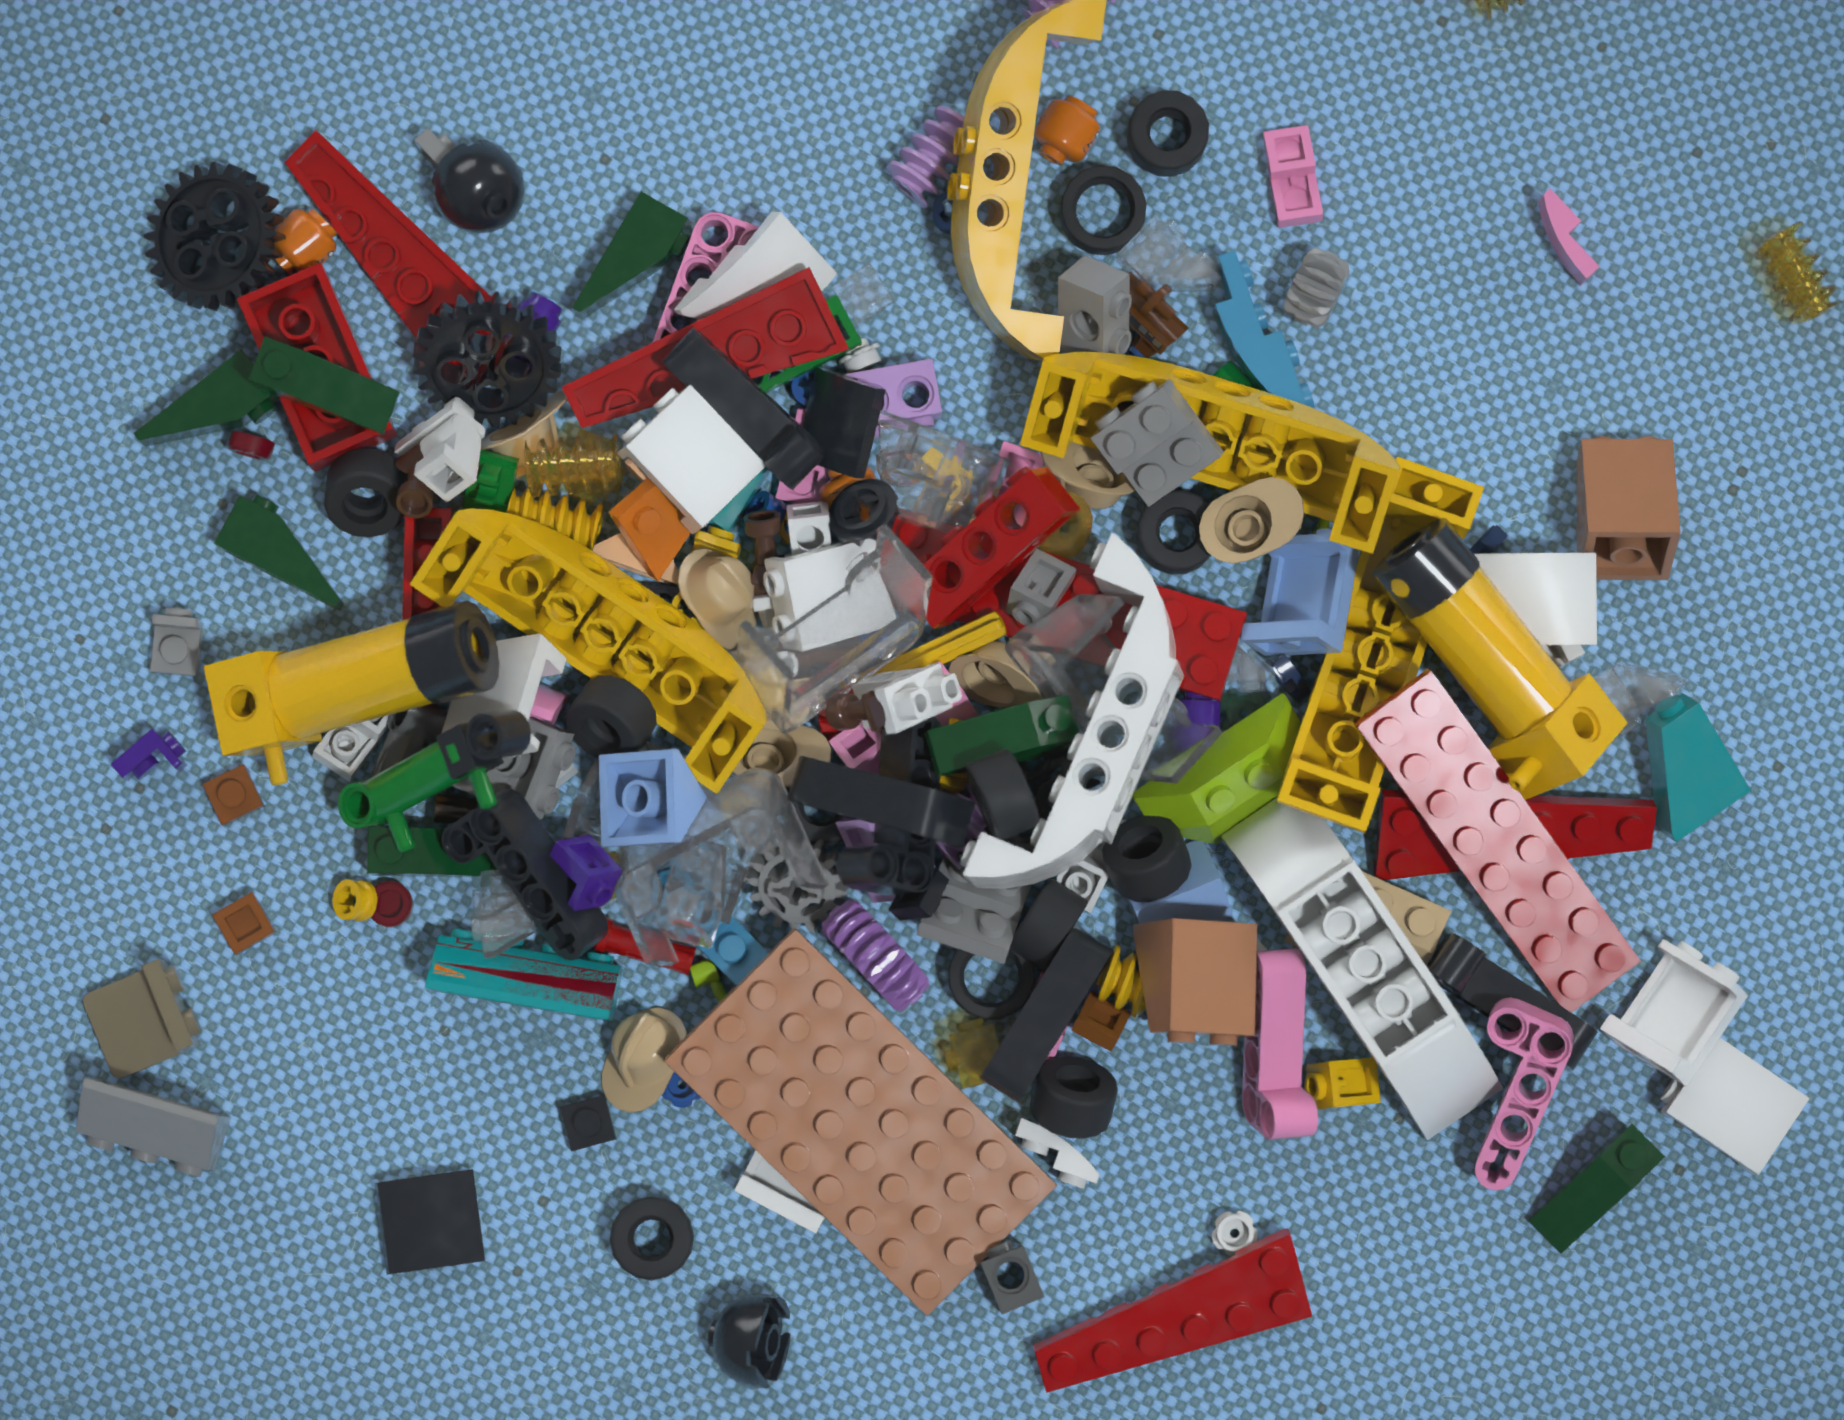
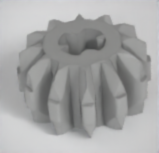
[1284,247,1350,328]

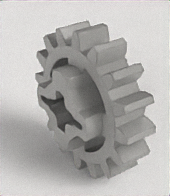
[748,834,849,932]

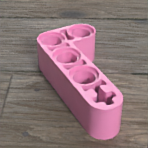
[652,212,759,343]
[1242,948,1318,1140]
[1475,997,1574,1191]

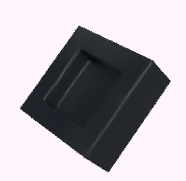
[888,869,949,921]
[560,1095,617,1151]

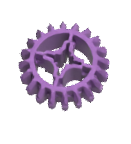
[821,899,929,1011]

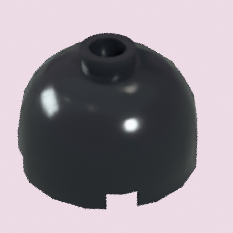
[432,140,525,233]
[708,1294,791,1389]

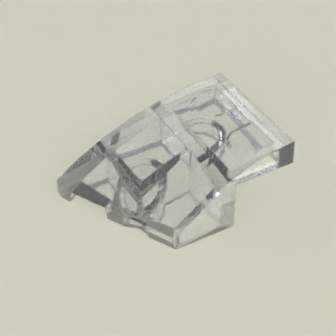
[876,410,1010,542]

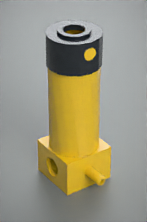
[1372,518,1628,800]
[204,600,500,786]

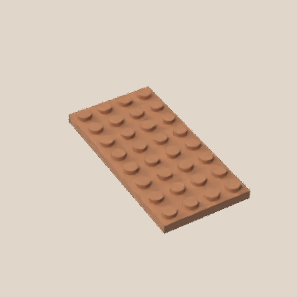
[664,927,1057,1316]

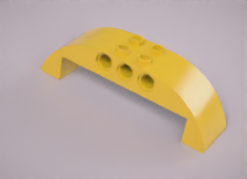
[947,0,1107,361]
[1020,352,1400,554]
[1276,456,1484,833]
[410,509,767,794]

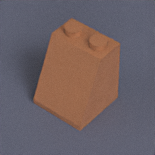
[1576,436,1681,580]
[1133,918,1257,1046]

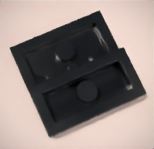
[802,367,886,478]
[375,1169,485,1275]

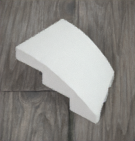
[674,212,837,320]
[1474,553,1597,645]

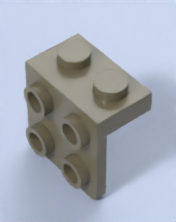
[83,959,202,1078]

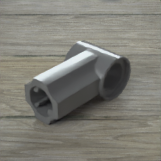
[371,703,448,776]

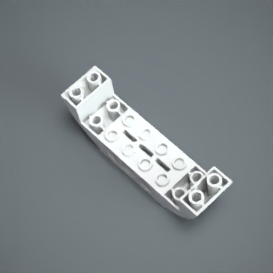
[960,533,1184,889]
[1221,798,1503,1140]

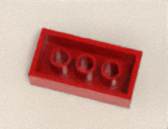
[237,262,398,472]

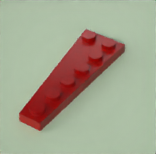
[285,130,492,365]
[562,267,849,428]
[1373,790,1657,880]
[1033,1228,1312,1393]

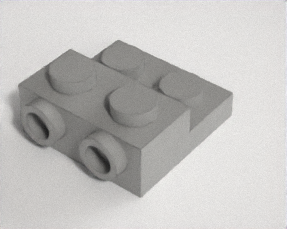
[1090,378,1224,507]
[452,717,576,820]
[917,854,1031,964]

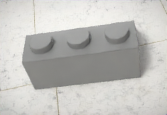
[76,1078,231,1177]

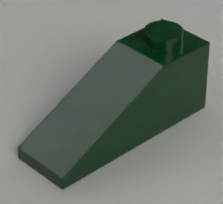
[572,191,692,320]
[248,337,400,435]
[133,349,280,447]
[214,494,344,611]
[924,695,1079,777]
[367,827,503,878]
[1528,1123,1665,1254]

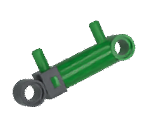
[338,709,531,853]

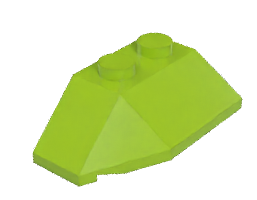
[1132,693,1301,845]

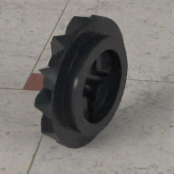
[828,479,900,547]

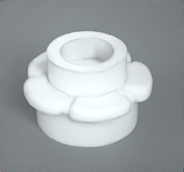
[838,338,881,374]
[1212,1211,1258,1256]

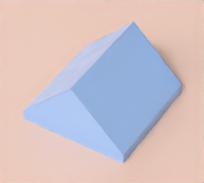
[599,749,707,847]
[1127,840,1235,924]

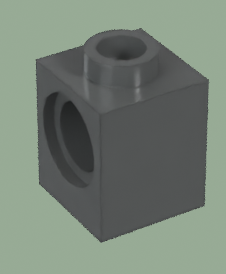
[980,1240,1045,1314]

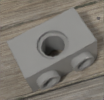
[1058,255,1132,354]

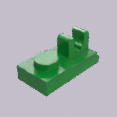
[462,450,519,513]

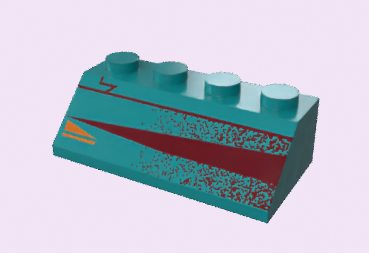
[425,928,623,1022]

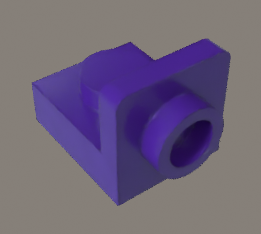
[110,728,187,781]
[550,835,623,911]

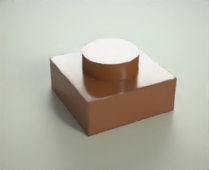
[202,764,265,826]
[212,892,277,955]
[1071,991,1131,1052]

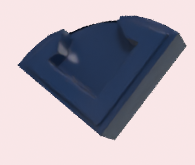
[1470,525,1508,554]
[1269,654,1311,703]

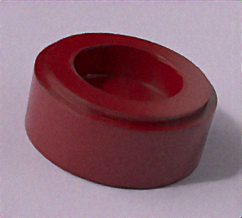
[227,431,275,461]
[371,881,414,928]

